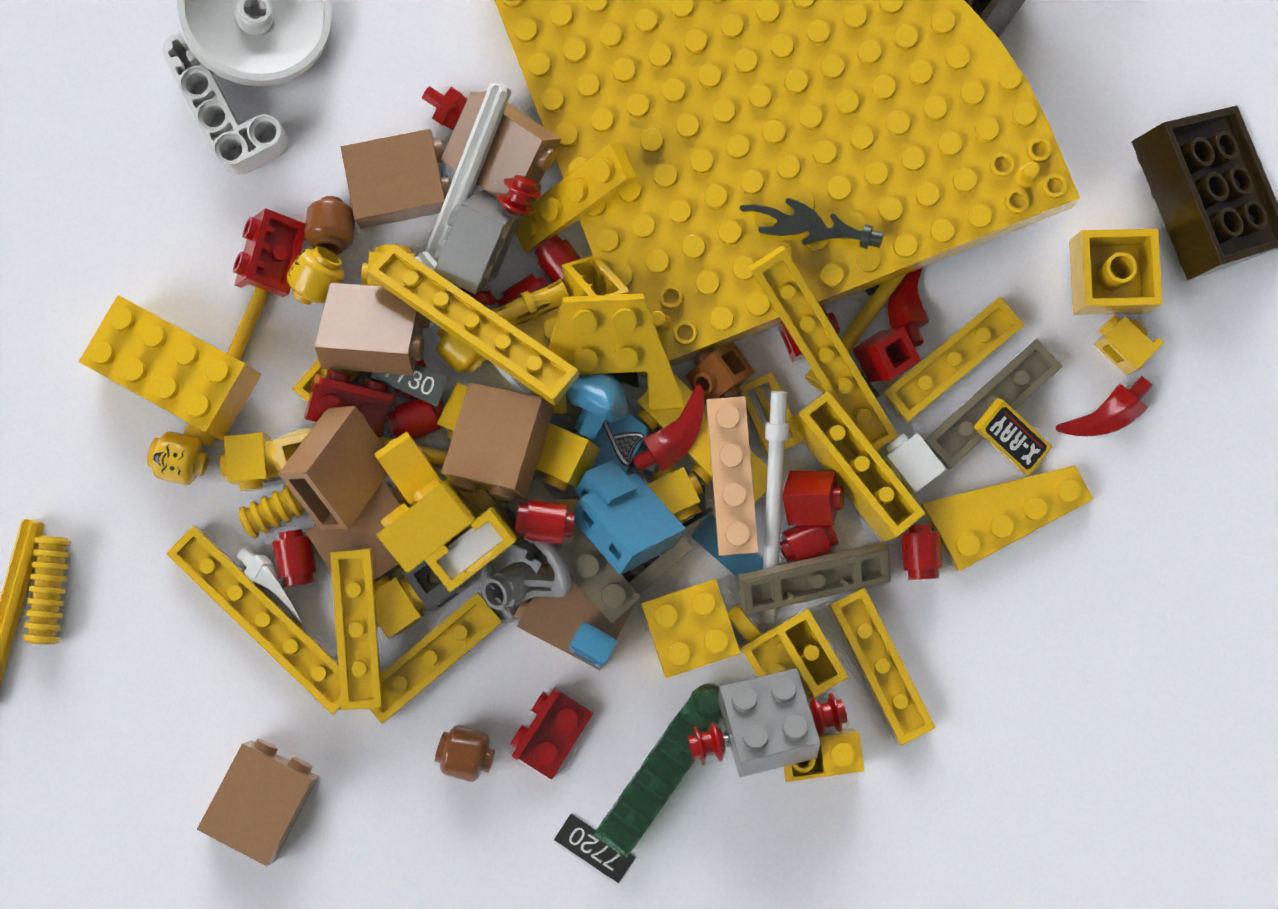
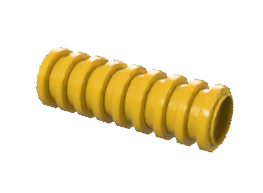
[238,485,305,539]
[23,536,72,645]

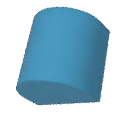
[568,621,618,669]

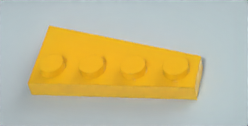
[920,465,1094,571]

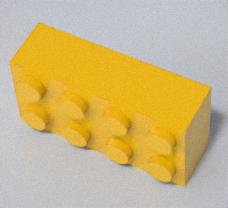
[78,295,262,441]

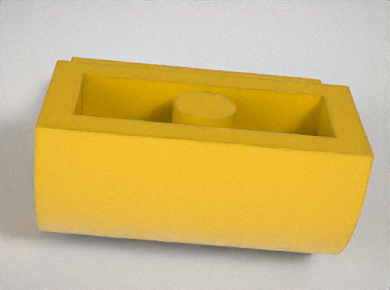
[740,608,849,700]

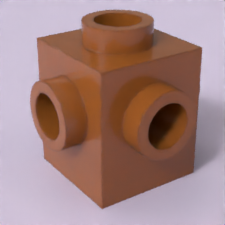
[684,342,756,405]

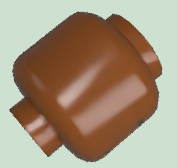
[304,196,355,255]
[435,725,495,782]

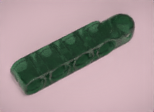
[593,683,723,859]

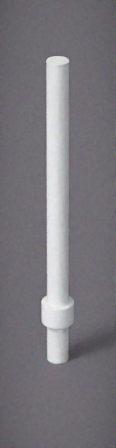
[761,391,789,623]

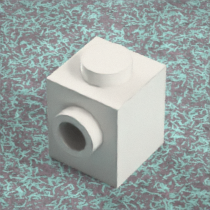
[883,433,946,495]

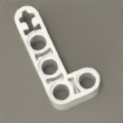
[162,33,289,175]

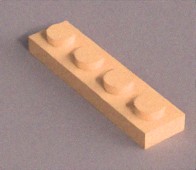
[706,396,758,556]

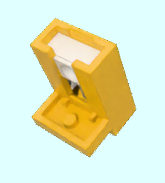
[425,488,518,592]

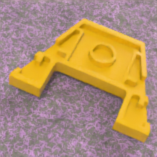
[535,293,684,414]

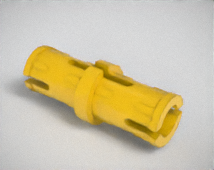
[491,279,569,326]

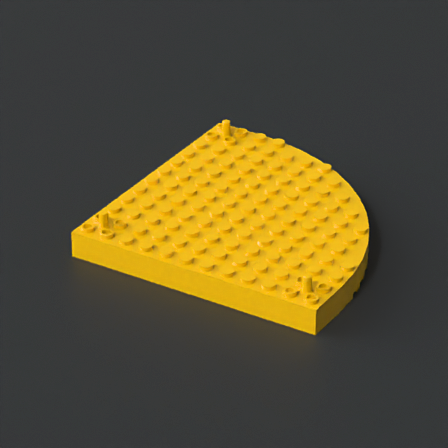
[494,0,1080,378]

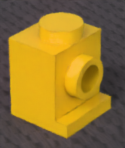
[1094,314,1164,375]

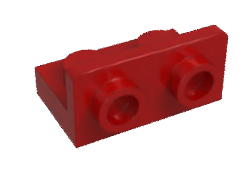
[233,208,305,297]
[304,369,396,438]
[510,688,594,780]

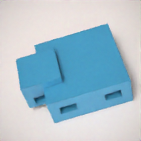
[572,460,686,575]

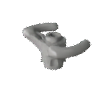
[478,541,572,621]

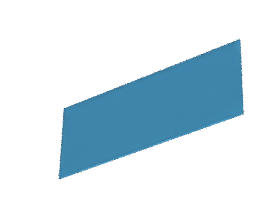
[691,513,763,578]

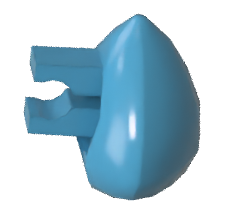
[566,373,629,441]

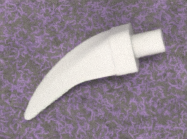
[237,546,305,630]

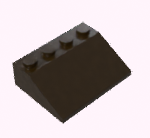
[1131,105,1278,281]

